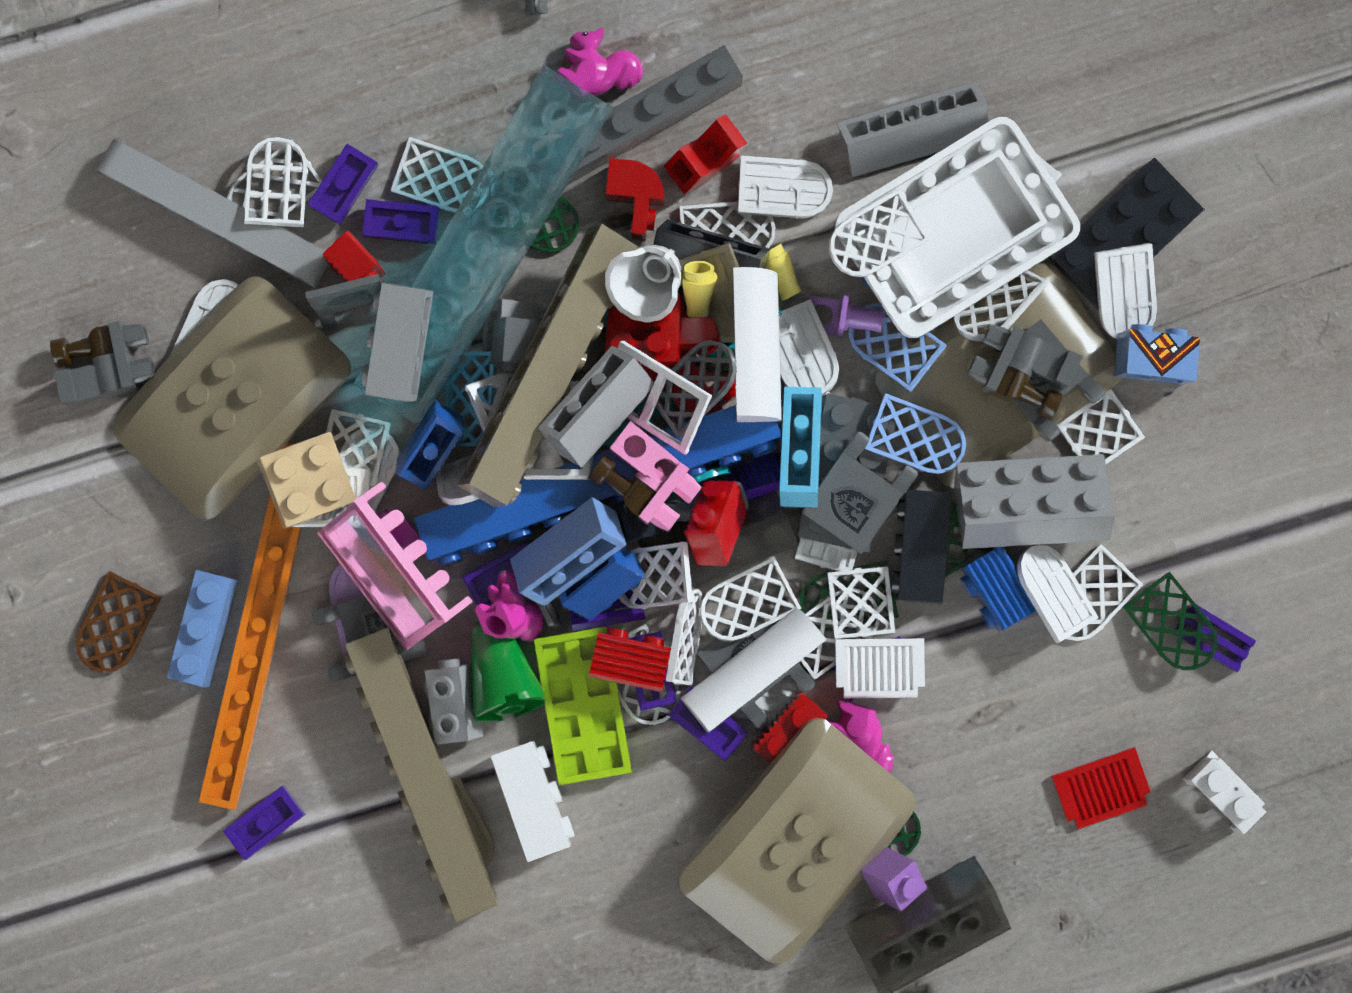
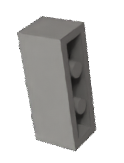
[362,283,433,402]
[538,346,654,468]

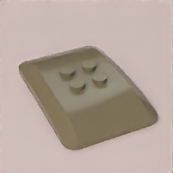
[875,263,1121,489]
[113,276,352,520]
[678,718,916,964]

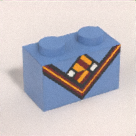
[1114,324,1200,385]

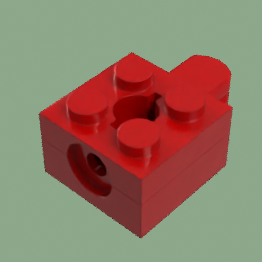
[605,295,721,382]

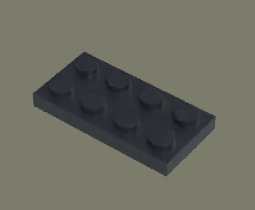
[1048,157,1205,310]

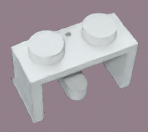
[1183,750,1266,834]

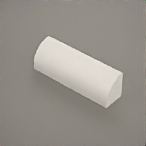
[733,267,782,422]
[681,608,827,733]

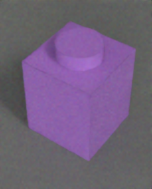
[861,847,927,911]

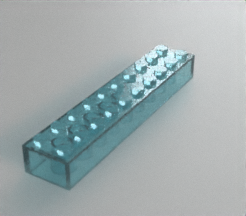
[353,65,614,423]

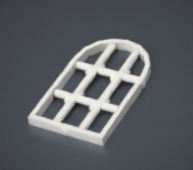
[244,137,308,227]

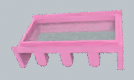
[317,482,473,651]

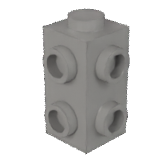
[423,658,483,745]

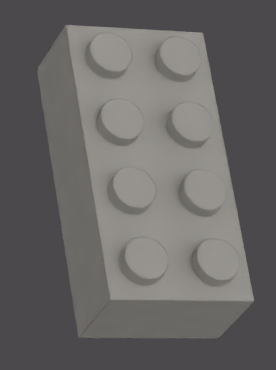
[954,454,1115,549]

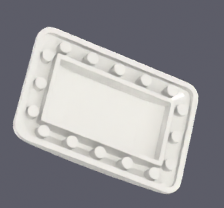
[835,117,1080,338]

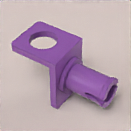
[806,294,884,337]

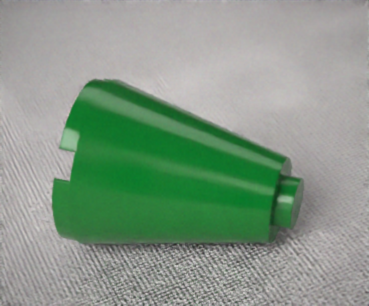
[471,620,546,723]

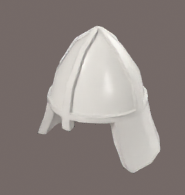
[605,245,681,323]

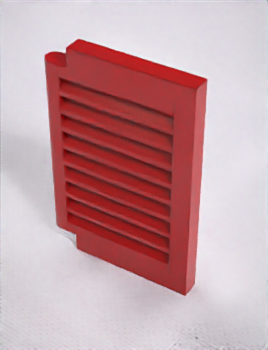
[1051,747,1151,829]

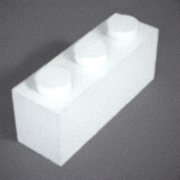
[491,741,575,862]

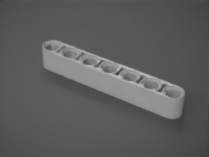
[96,139,328,289]

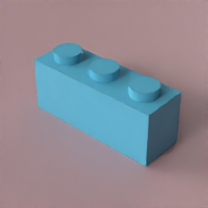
[780,387,822,508]

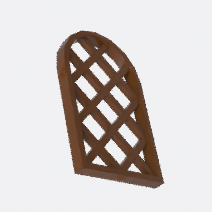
[76,571,162,673]

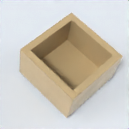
[257,431,356,529]

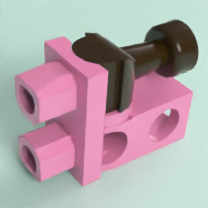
[588,421,702,532]

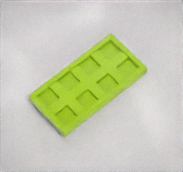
[534,627,632,785]

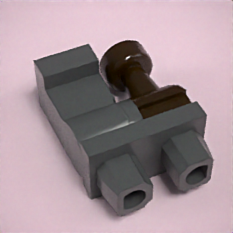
[50,321,156,408]
[966,325,1083,420]

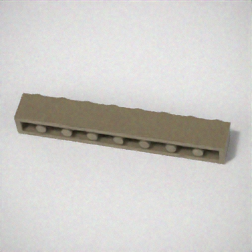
[457,224,638,507]
[342,628,499,922]

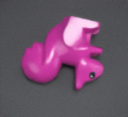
[555,28,643,100]
[475,570,543,642]
[827,699,894,773]

